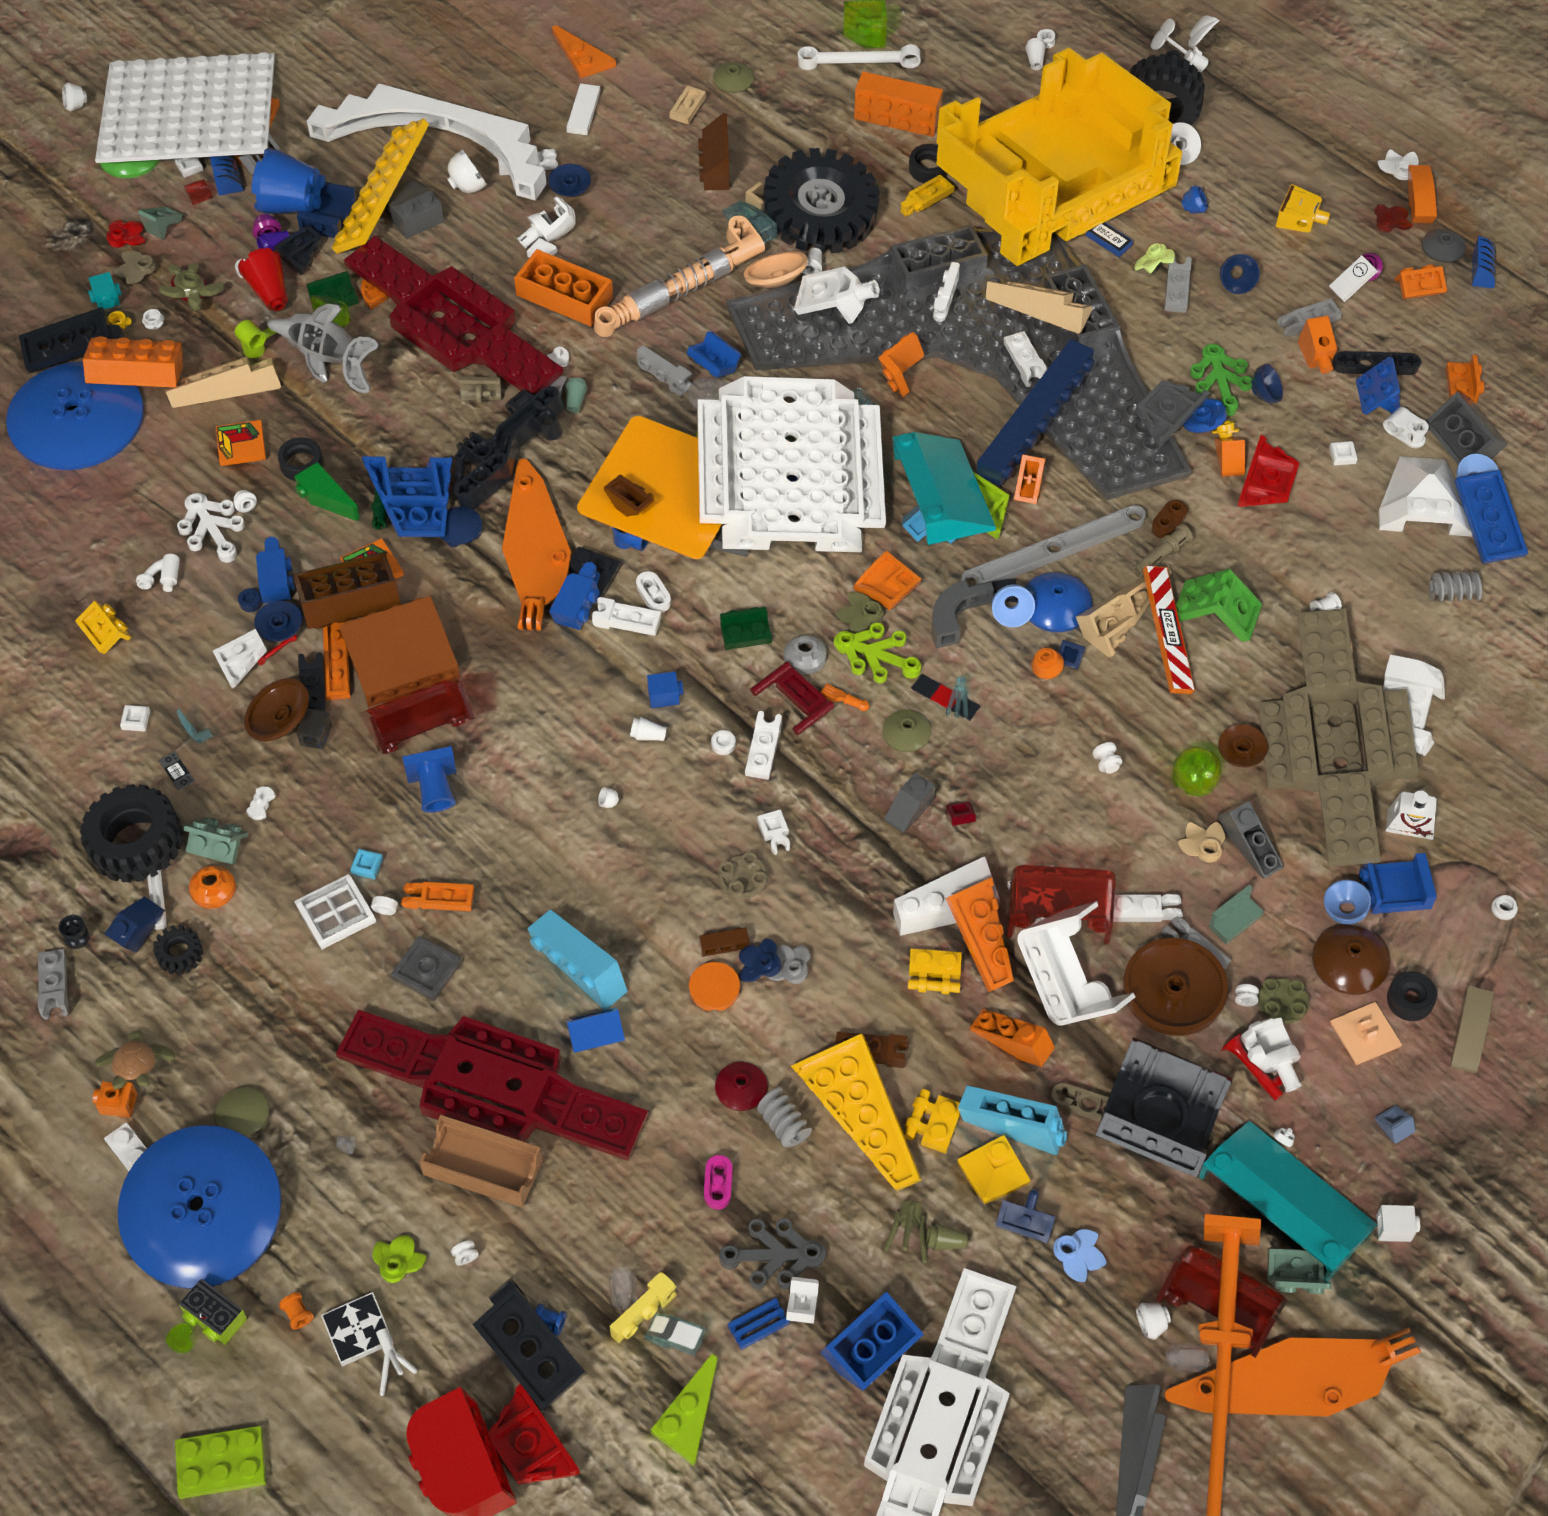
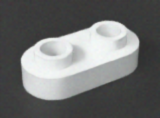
[636,572,671,613]

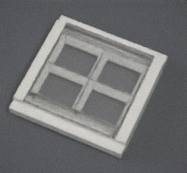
[294,874,376,950]

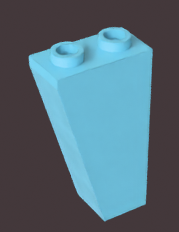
[958,1085,1067,1155]

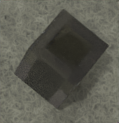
[296,709,332,750]

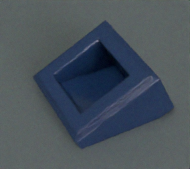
[1059,640,1086,670]

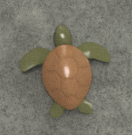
[95,1031,175,1089]

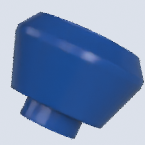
[1181,185,1208,214]

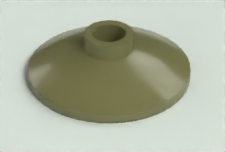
[713,62,754,93]
[882,710,931,752]

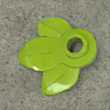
[372,1235,426,1283]

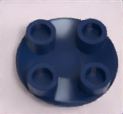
[440,507,482,547]

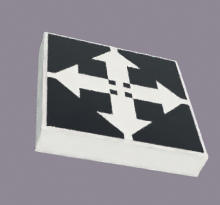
[321,1292,394,1366]

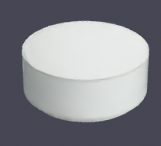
[711,730,736,755]
[371,896,398,915]

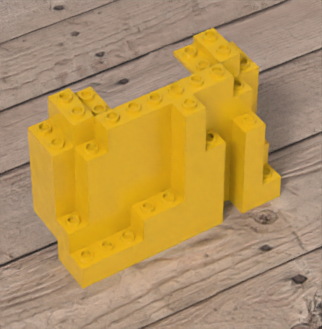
[936,47,1183,266]

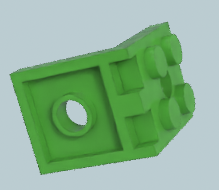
[1176,569,1262,642]

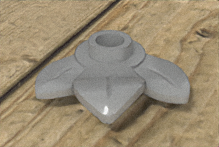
[765,945,810,984]

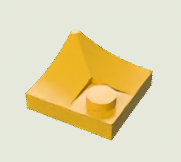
[957,1135,1031,1204]

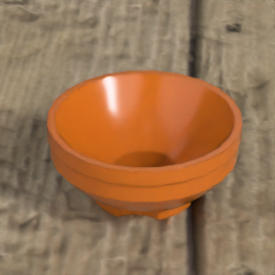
[189,865,236,909]

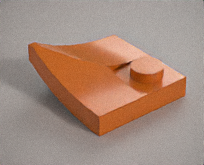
[853,551,922,611]

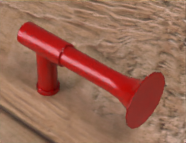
[1221,1033,1284,1101]

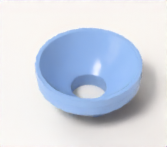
[1456,454,1498,478]
[992,584,1035,627]

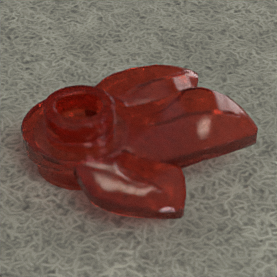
[1374,204,1413,232]

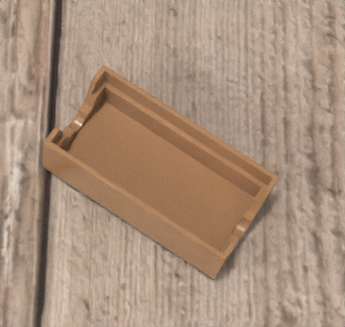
[420,1115,543,1208]

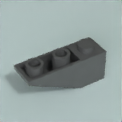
[1217,801,1284,879]

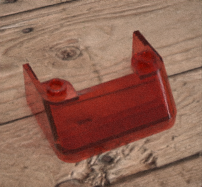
[361,678,475,754]
[1007,865,1116,944]
[1156,1245,1287,1358]

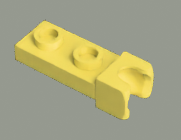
[610,1272,677,1343]

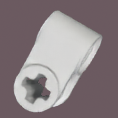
[1383,407,1429,449]

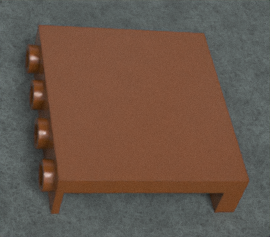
[339,596,460,708]

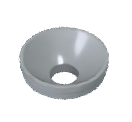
[784,635,827,675]

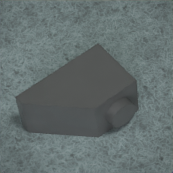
[884,772,935,834]

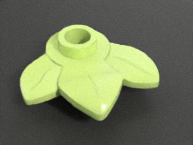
[1135,243,1175,273]

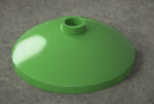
[99,159,160,178]

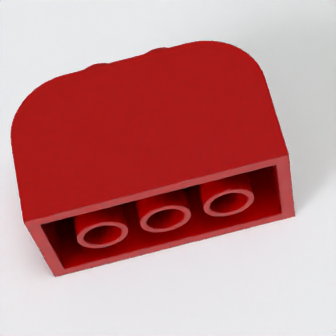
[406,1387,517,1516]

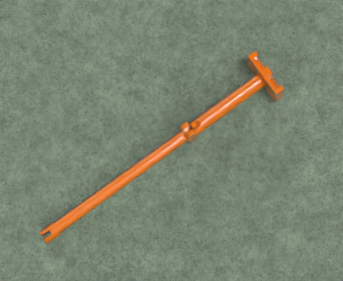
[1199,1214,1261,1516]

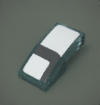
[644,1313,706,1357]

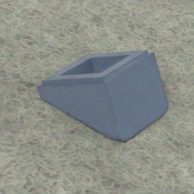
[1375,1105,1415,1144]

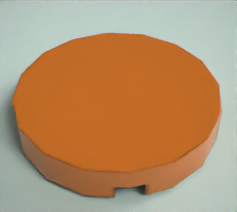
[689,962,740,1011]

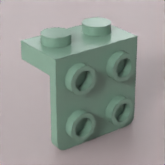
[1267,1248,1331,1294]

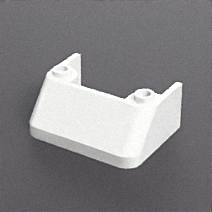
[1018,901,1135,1025]

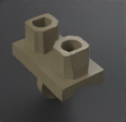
[459,375,502,404]

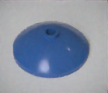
[1025,572,1092,632]

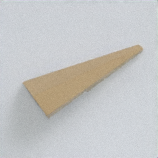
[1076,565,1172,657]

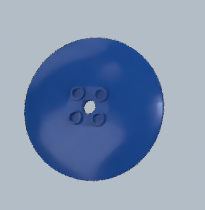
[6,361,144,470]
[118,1125,282,1289]

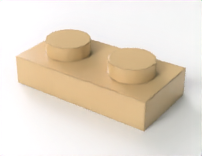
[669,86,706,125]

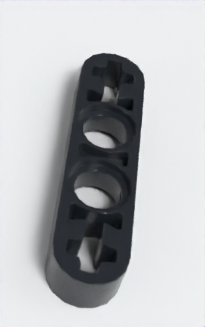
[1332,351,1421,375]

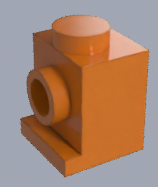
[93,1081,138,1118]

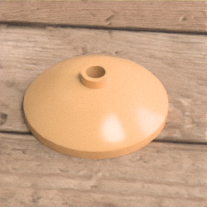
[744,251,808,288]

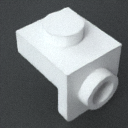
[786,1277,819,1324]

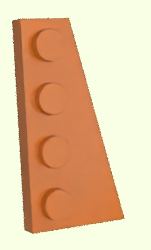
[945,877,1014,992]

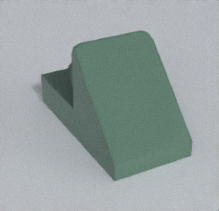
[138,206,183,240]

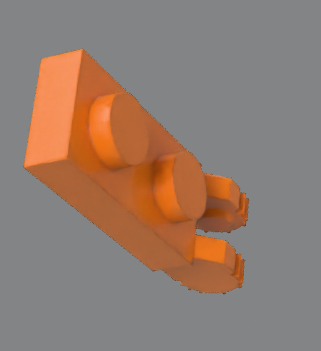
[401,882,475,912]

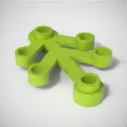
[834,623,921,683]

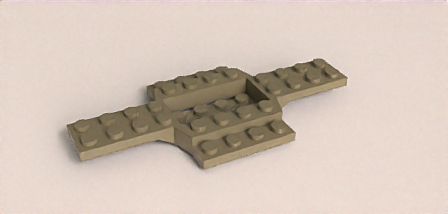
[1258,608,1419,867]

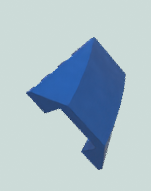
[362,456,452,537]

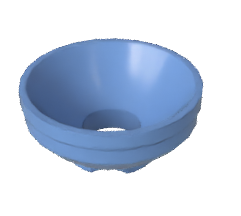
[1324,880,1371,924]

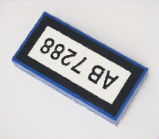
[1086,222,1133,257]

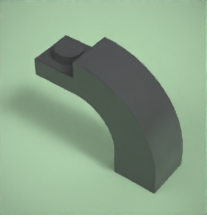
[931,580,994,648]

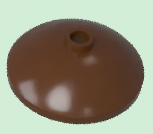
[244,678,309,742]
[1312,924,1390,995]

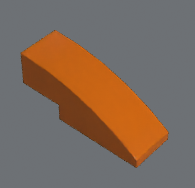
[1408,165,1437,223]

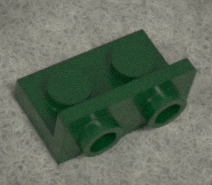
[306,271,359,310]
[720,607,772,650]

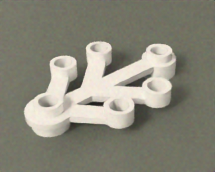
[177,493,245,563]

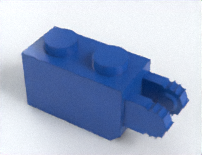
[256,536,295,604]
[549,562,600,630]

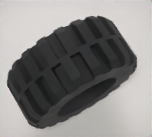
[1129,54,1205,126]
[80,784,183,883]

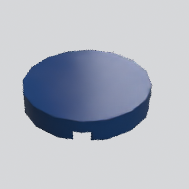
[1183,399,1227,433]

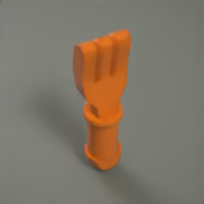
[820,683,870,711]

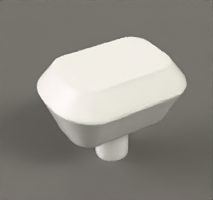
[1274,1128,1295,1147]

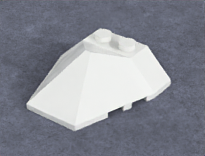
[1378,456,1472,537]

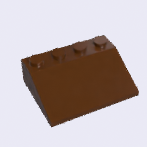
[293,552,401,629]

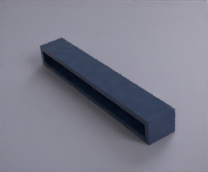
[977,339,1095,486]

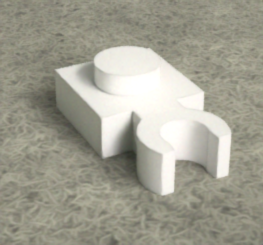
[757,810,790,855]

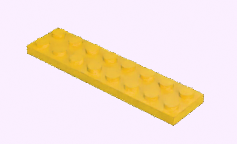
[331,118,429,254]

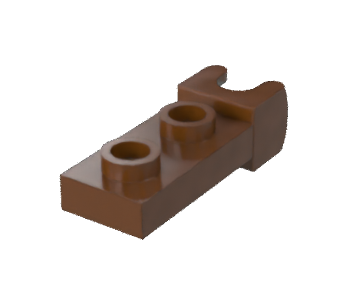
[835,1032,909,1068]

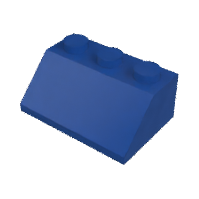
[820,1292,924,1391]

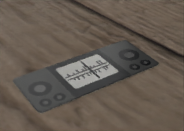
[159,752,194,790]

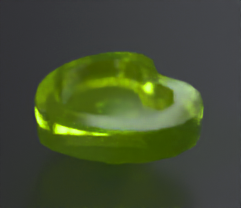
[166,1323,193,1354]

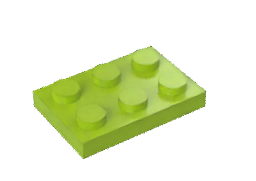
[175,1426,266,1499]

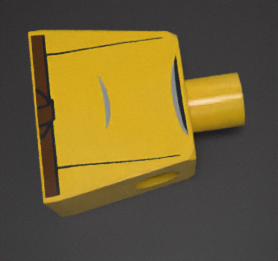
[1276,184,1331,233]

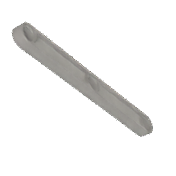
[961,505,1146,587]

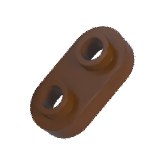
[1151,500,1188,539]

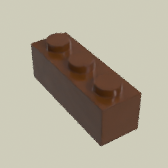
[699,927,749,957]

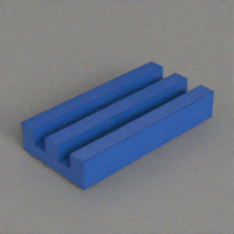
[728,1298,790,1350]

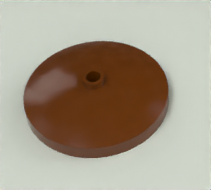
[1123,938,1228,1036]

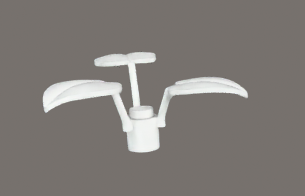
[1151,15,1220,95]

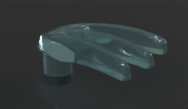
[945,677,968,719]
[177,708,213,744]

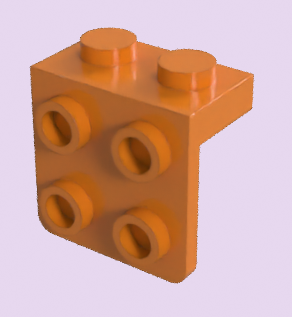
[878,332,924,397]

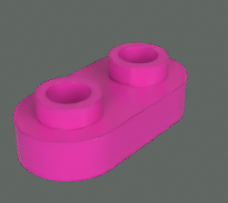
[704,1155,733,1210]

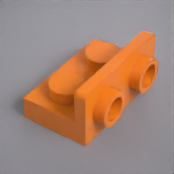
[1395,264,1447,300]
[1445,355,1484,403]

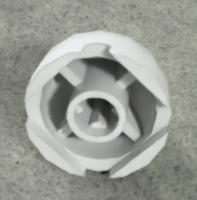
[447,149,487,194]

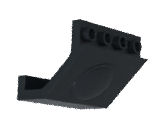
[1096,1037,1232,1178]

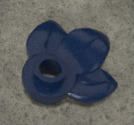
[738,938,781,982]

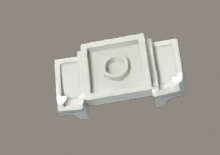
[1382,655,1445,756]

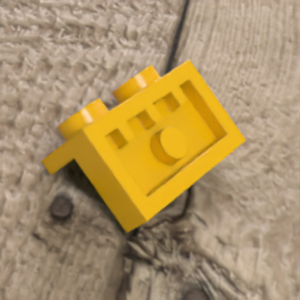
[75,601,132,654]

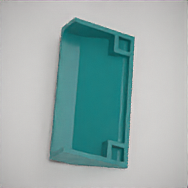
[892,432,996,545]
[1199,1121,1378,1281]

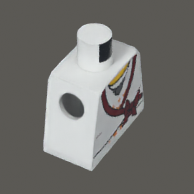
[1385,791,1437,840]

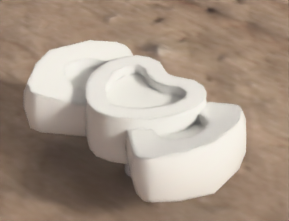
[247,787,276,821]

